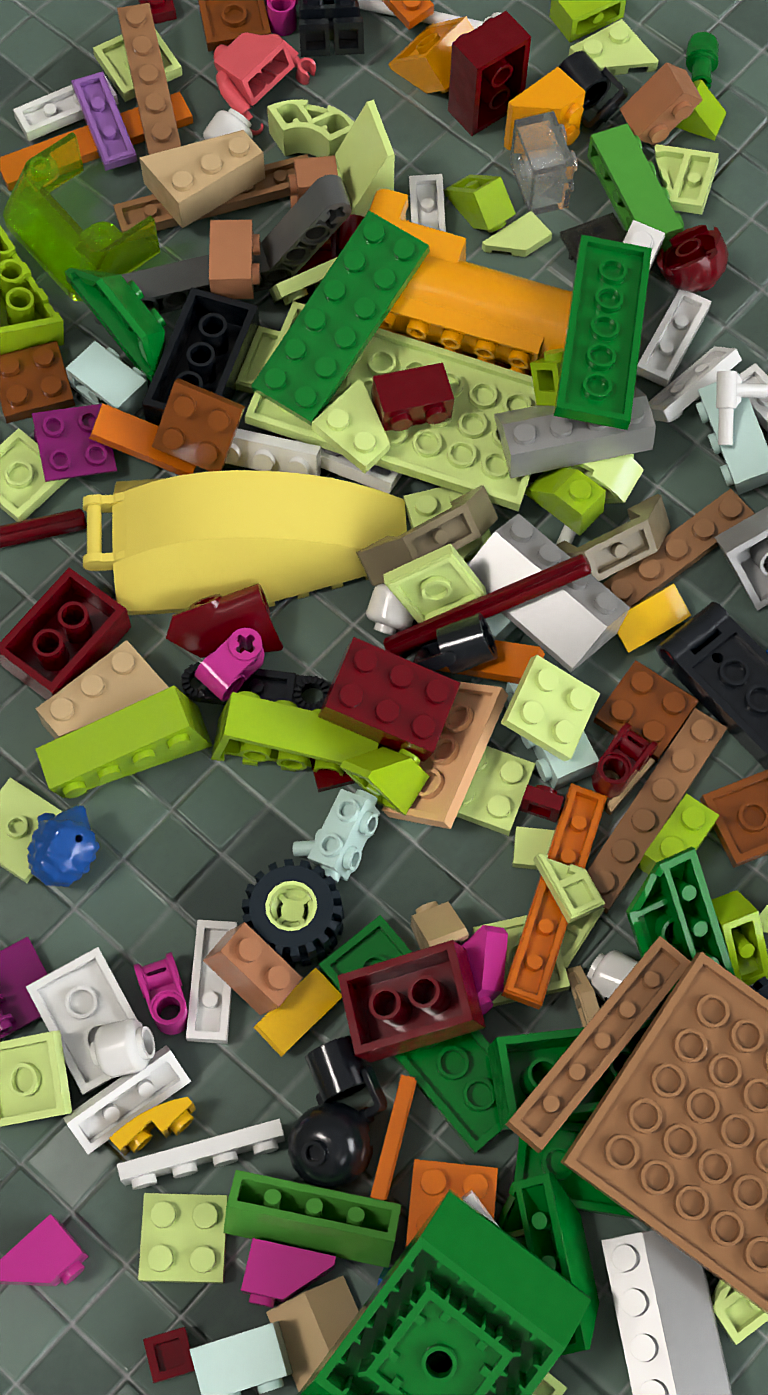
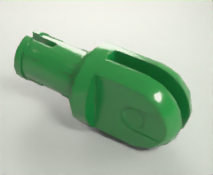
[686,32,719,89]

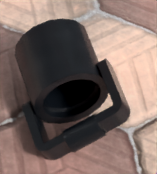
[559,51,628,131]
[413,613,498,675]
[305,1036,387,1124]

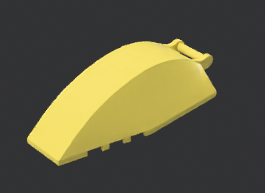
[83,470,407,615]

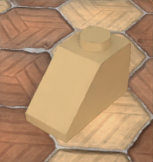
[411,901,469,950]

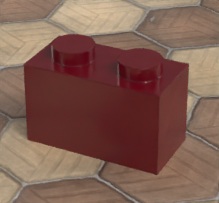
[371,362,455,431]

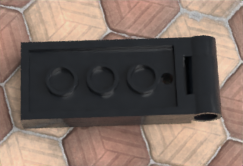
[656,602,768,770]

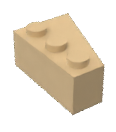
[139,130,265,228]
[36,640,169,739]

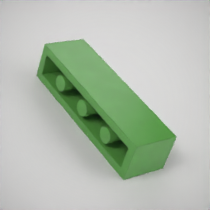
[587,123,684,254]
[223,1170,401,1268]

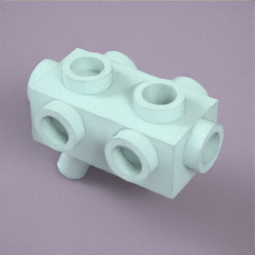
[293,789,380,883]

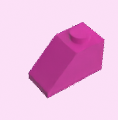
[462,925,508,1015]
[0,1214,89,1286]
[241,1238,337,1308]

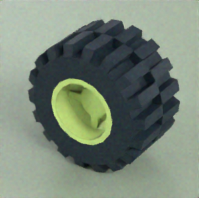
[242,859,344,968]

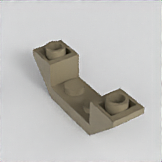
[356,485,498,586]
[557,494,671,581]

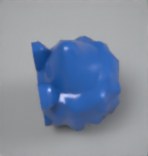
[27,805,100,887]

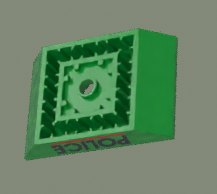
[297,1189,591,1395]

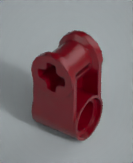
[592,722,659,798]

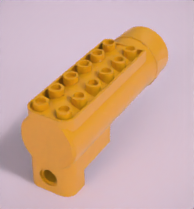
[369,189,572,376]

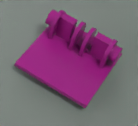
[32,404,117,482]
[0,936,48,1040]

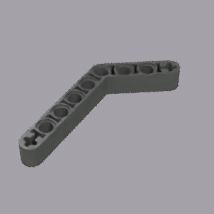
[93,175,352,325]

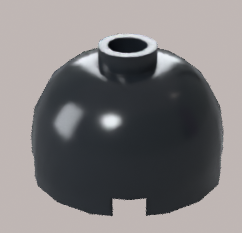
[288,1102,373,1189]

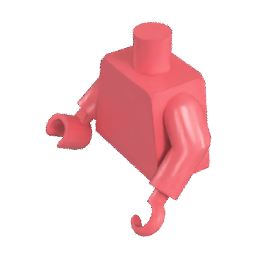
[214,32,316,135]

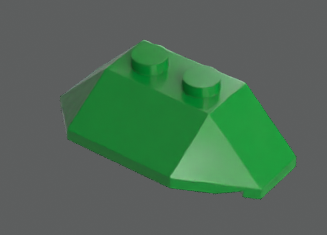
[65,268,167,385]
[626,847,735,993]
[497,1173,599,1356]

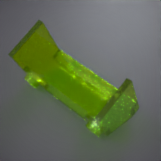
[3,132,160,301]

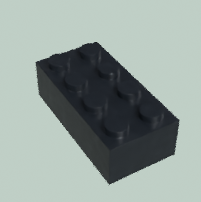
[142,287,260,426]

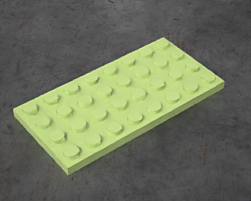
[245,301,537,512]

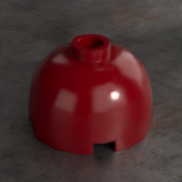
[656,225,728,292]

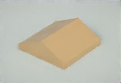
[266,1275,359,1392]

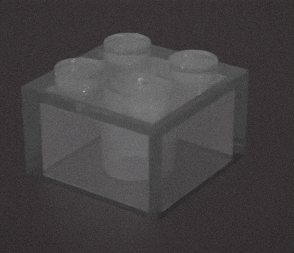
[510,111,578,215]

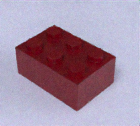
[448,11,531,136]
[0,567,132,700]
[318,637,461,762]
[338,940,486,1062]

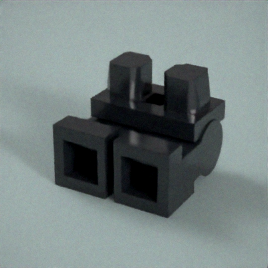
[299,0,364,57]

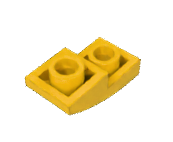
[617,583,691,653]
[253,968,342,1057]
[109,1097,196,1156]

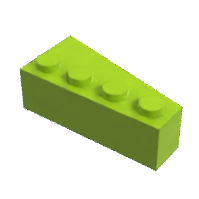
[0,225,64,355]
[35,685,213,799]
[211,691,379,776]

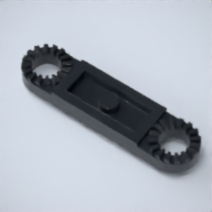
[181,662,330,711]

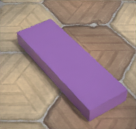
[71,71,137,171]

